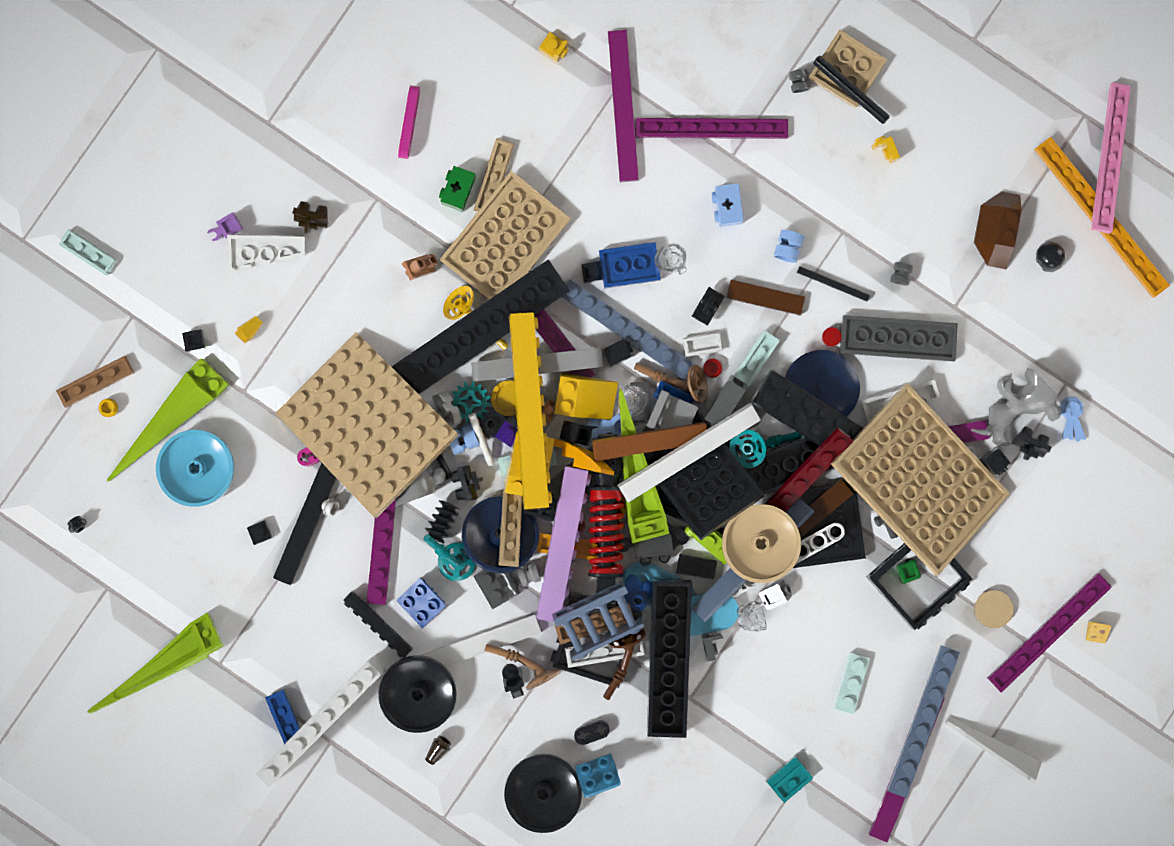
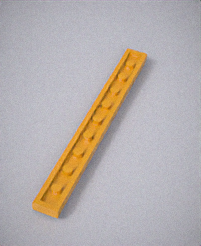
[1034,136,1170,298]

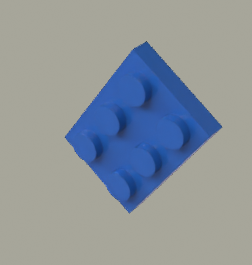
[599,242,661,289]

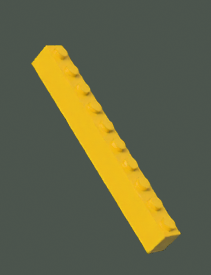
[509,313,552,510]

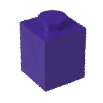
[495,421,518,448]

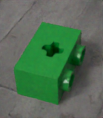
[439,166,476,212]

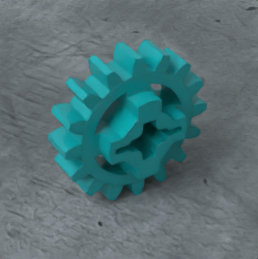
[452,382,491,423]

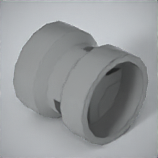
[517,563,541,587]

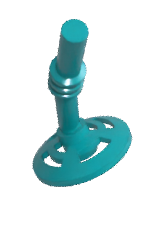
[729,429,802,468]
[423,534,476,581]

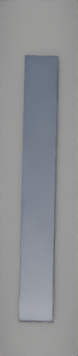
[691,498,814,622]

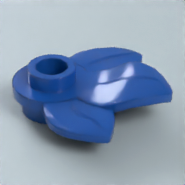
[624,574,652,612]

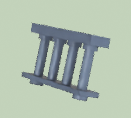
[552,580,644,660]

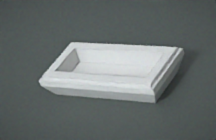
[683,332,723,357]

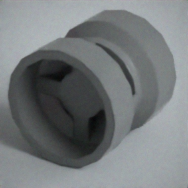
[789,69,811,93]
[890,262,913,286]

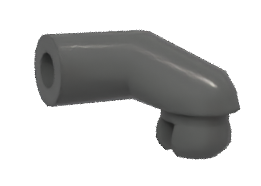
[874,516,898,539]

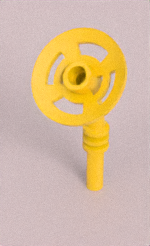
[443,286,509,351]

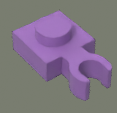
[207,212,244,241]

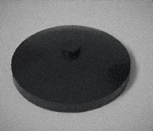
[378,655,457,733]
[504,754,582,833]

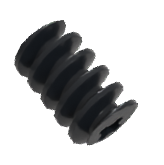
[425,500,460,544]

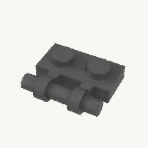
[473,570,521,610]

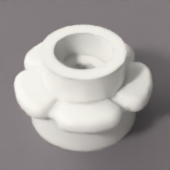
[322,498,339,516]

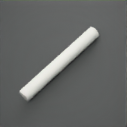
[468,413,495,466]

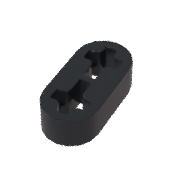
[574,720,610,745]

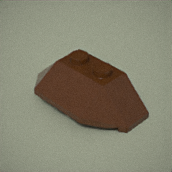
[973,191,1022,270]

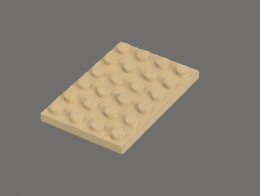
[439,171,571,300]

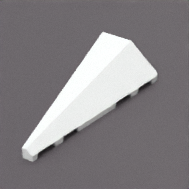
[945,717,1042,784]

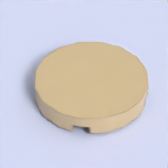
[974,590,1013,628]

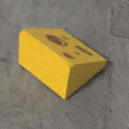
[1085,621,1111,644]

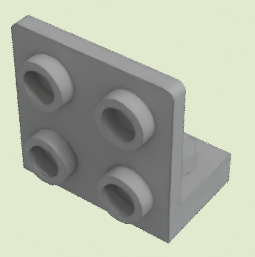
[647,390,698,430]

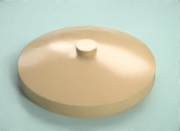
[722,504,801,583]

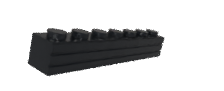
[343,591,414,658]

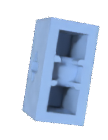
[712,183,743,227]

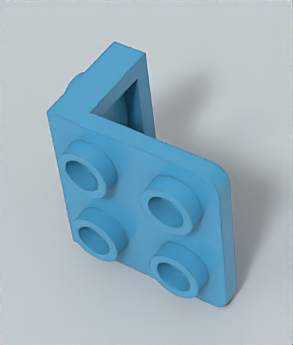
[575,753,621,798]

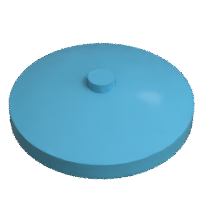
[156,430,235,507]

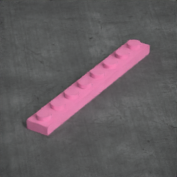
[1091,82,1131,234]

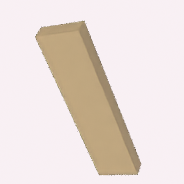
[473,138,514,212]
[499,489,523,567]

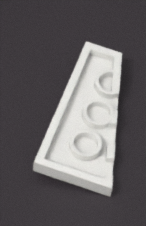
[227,234,306,273]
[860,380,940,424]

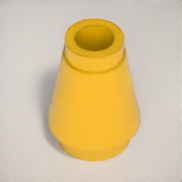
[235,316,263,344]

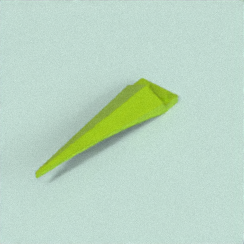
[107,358,230,482]
[619,389,669,543]
[87,613,224,714]

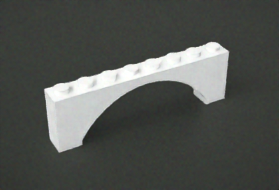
[256,657,386,788]

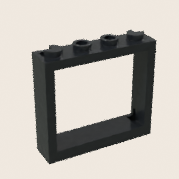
[866,543,972,630]
[550,592,642,688]

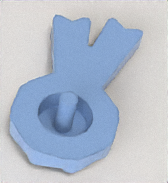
[1059,396,1086,442]
[586,414,621,438]

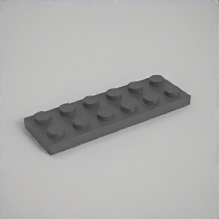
[840,315,958,362]

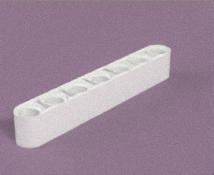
[731,522,845,597]

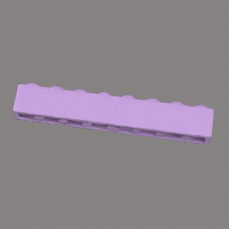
[536,465,591,622]

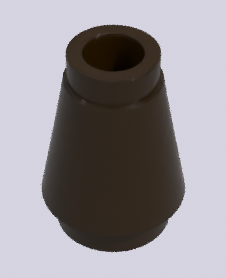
[425,735,451,765]

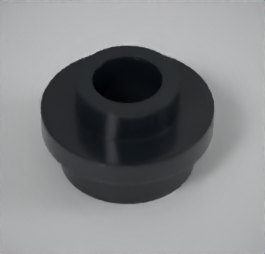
[67,516,87,533]

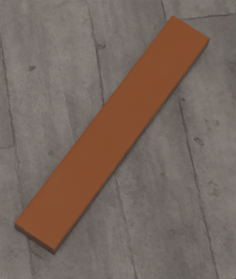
[592,422,707,461]

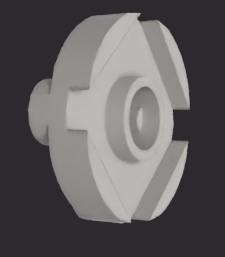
[432,391,461,428]

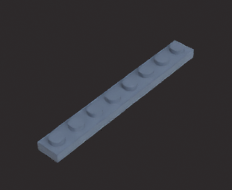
[562,279,696,381]
[887,645,960,798]

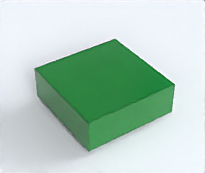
[896,559,921,584]

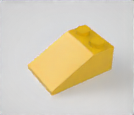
[554,372,618,420]
[504,431,554,496]

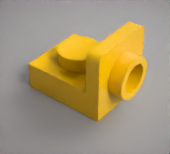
[539,32,569,62]
[871,136,900,163]

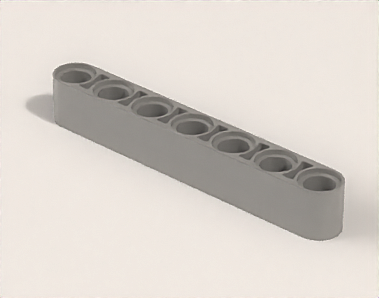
[471,347,604,382]

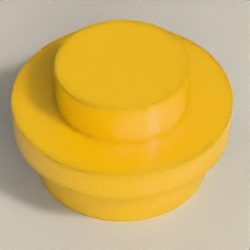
[98,398,118,417]

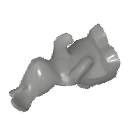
[971,368,1061,446]
[395,468,446,507]

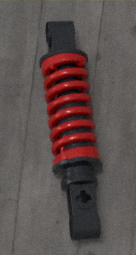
[588,434,624,607]

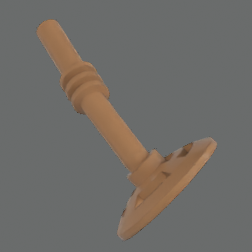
[634,362,708,403]
[484,644,561,690]

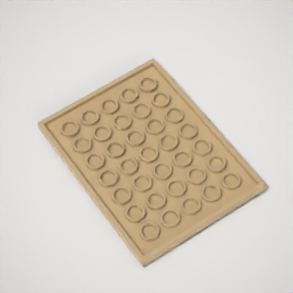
[275,332,459,518]
[831,383,1010,575]

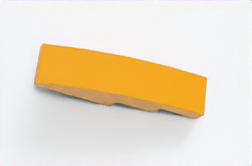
[553,438,614,476]

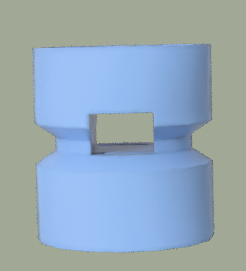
[773,229,805,263]
[450,423,480,455]

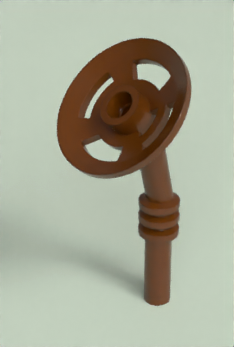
[603,628,646,700]

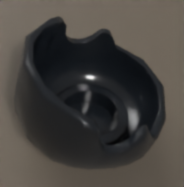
[1036,241,1065,272]

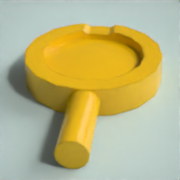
[491,380,517,422]

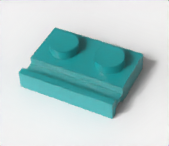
[765,756,814,803]

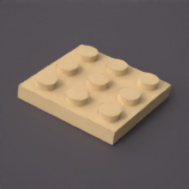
[808,29,887,109]

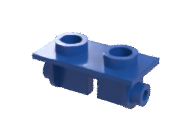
[653,381,694,404]

